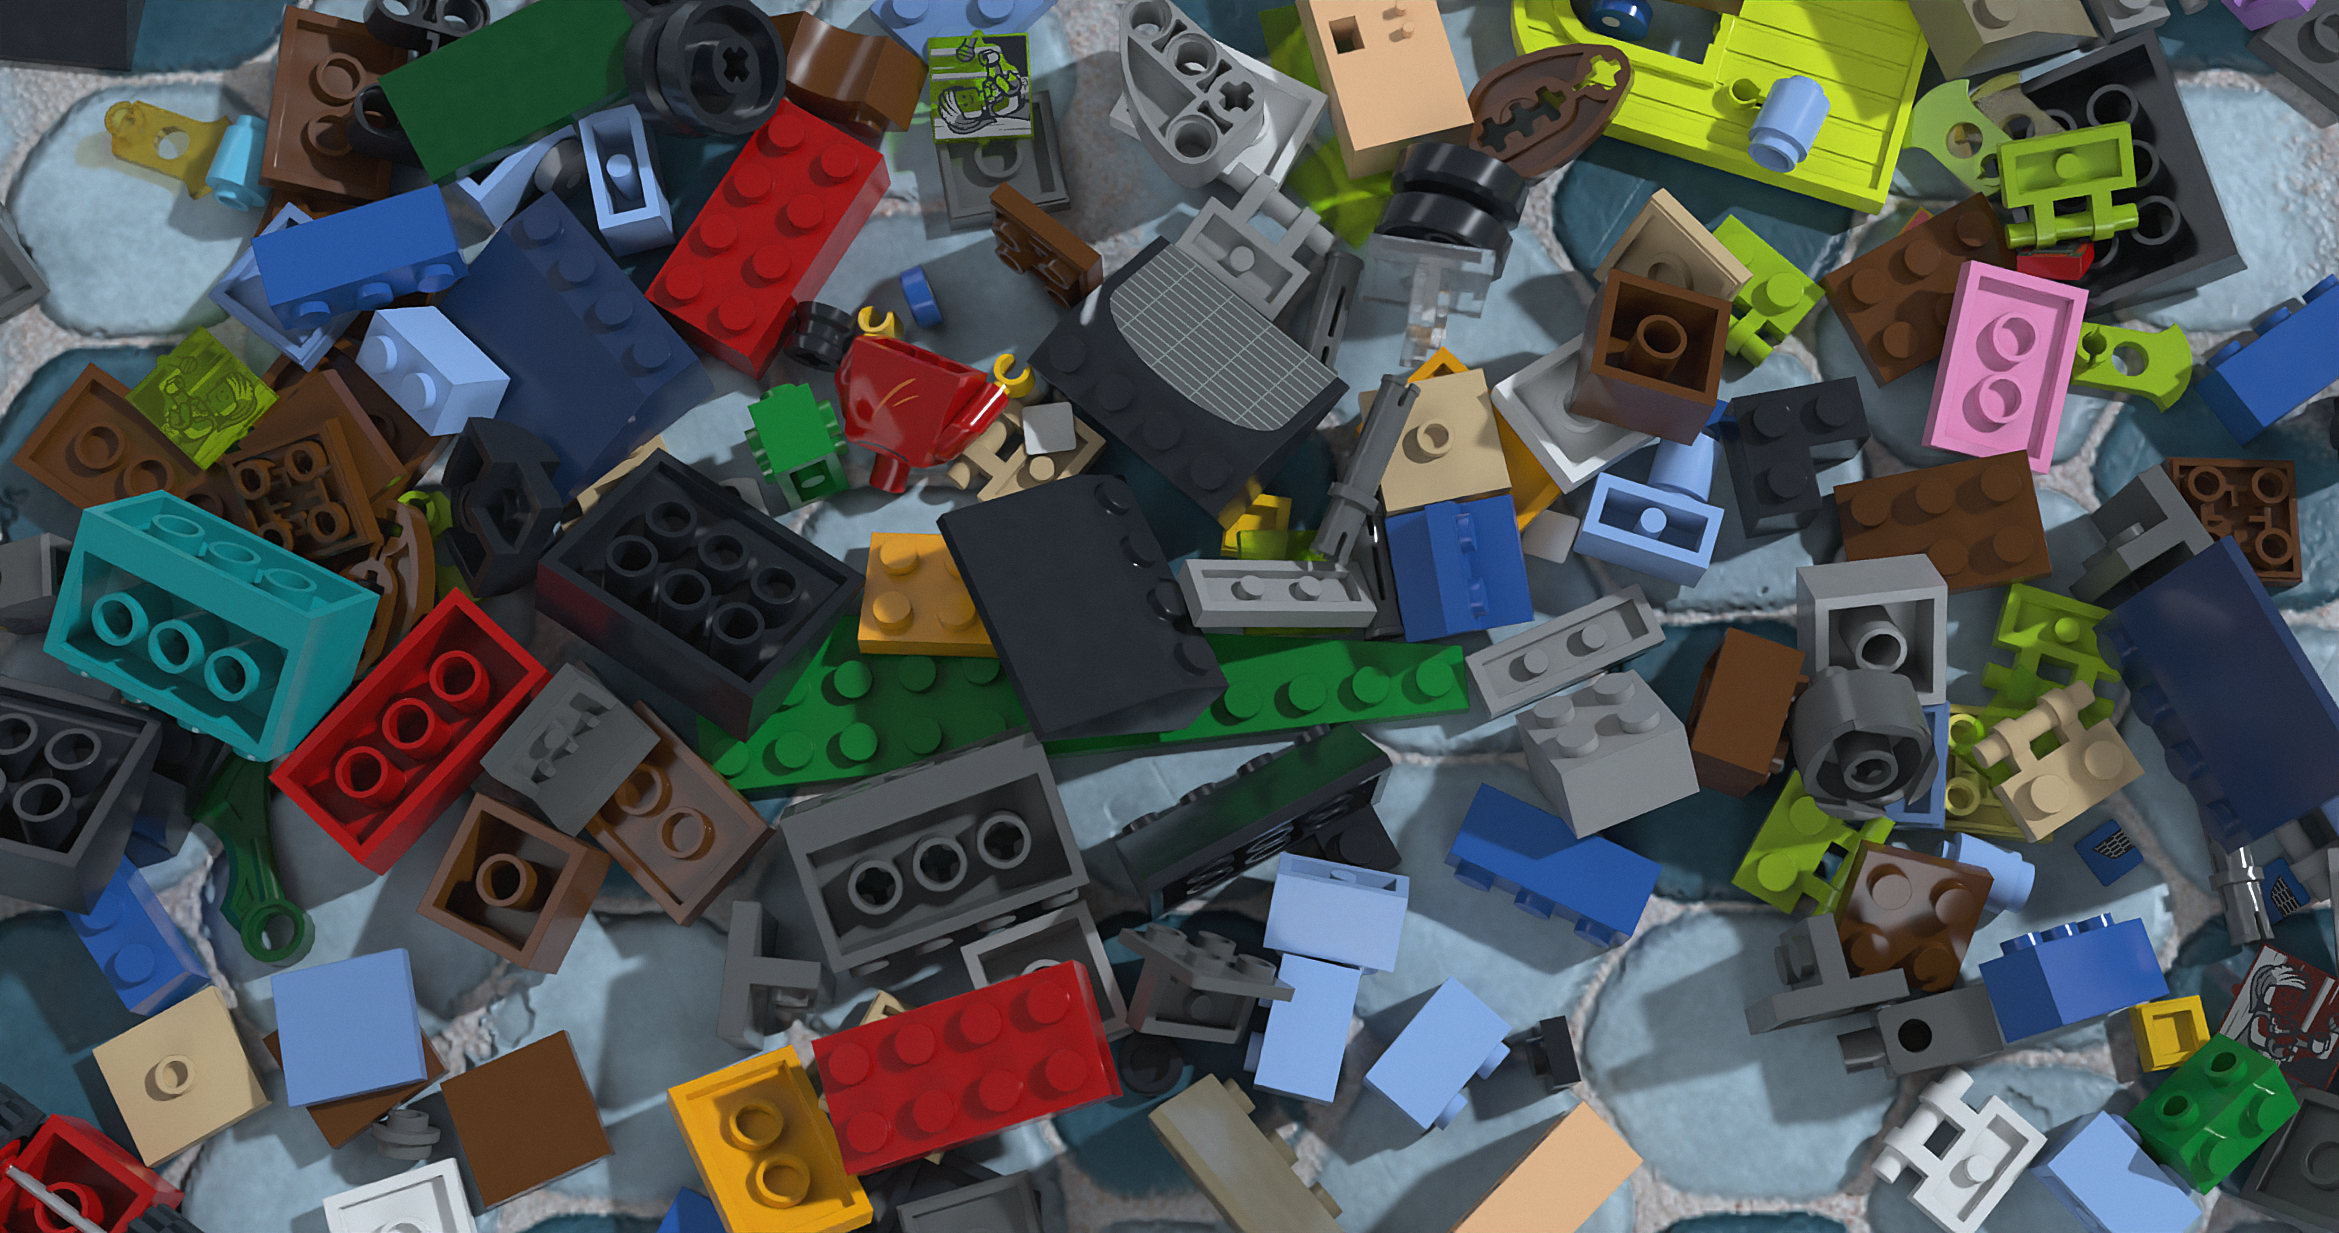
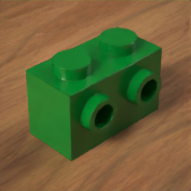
[744,382,850,511]
[2123,1032,2300,1196]

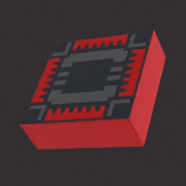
[2017,238,2094,280]

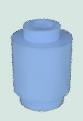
[1748,75,1830,173]
[1646,427,1724,504]
[1933,832,2035,914]

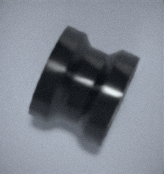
[783,301,857,373]

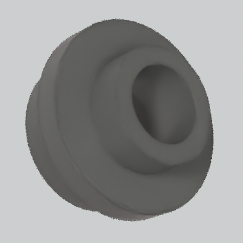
[371,1109,441,1160]

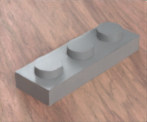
[1177,559,1377,627]
[1464,583,1666,720]

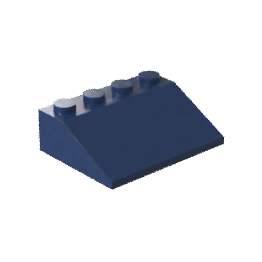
[437,190,715,505]
[2092,534,2339,855]

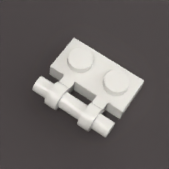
[1870,1065,2048,1233]

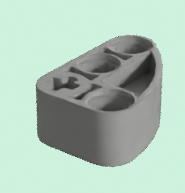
[1119,0,1265,188]

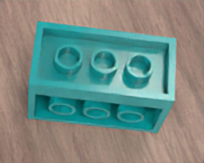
[42,489,380,762]

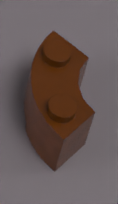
[769,11,930,139]

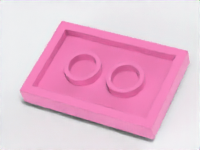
[1921,260,2089,476]

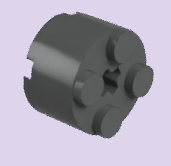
[1787,666,1939,820]

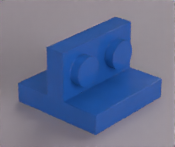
[1384,494,1535,643]

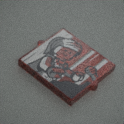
[2212,942,2339,1092]

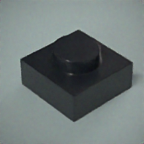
[1313,803,1402,872]
[1525,1015,1581,1092]

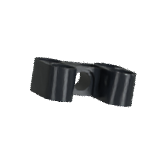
[344,0,491,170]

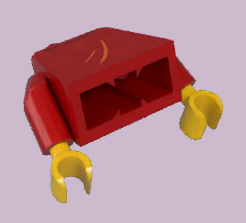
[834,306,1035,493]

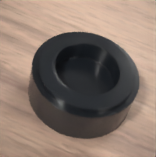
[1117,1032,1184,1098]

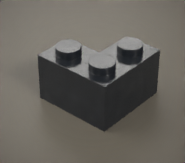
[1718,376,1871,539]

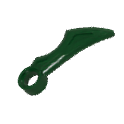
[192,750,315,967]

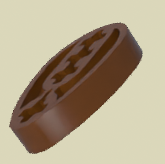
[1467,43,1635,181]
[323,499,436,682]

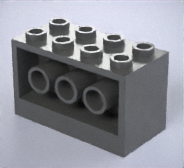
[779,722,1090,978]

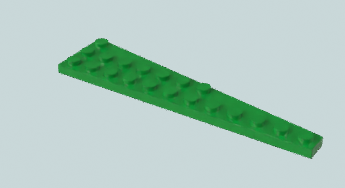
[696,615,1470,794]

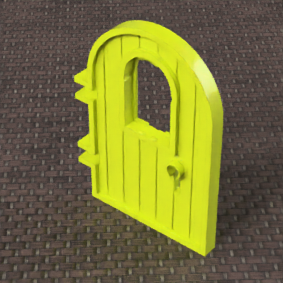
[1510,0,1929,216]

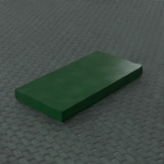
[377,0,634,189]

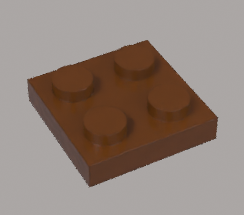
[1834,839,1994,994]

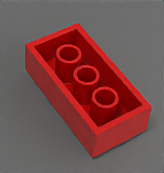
[644,98,891,382]
[268,586,554,876]
[811,960,1123,1176]

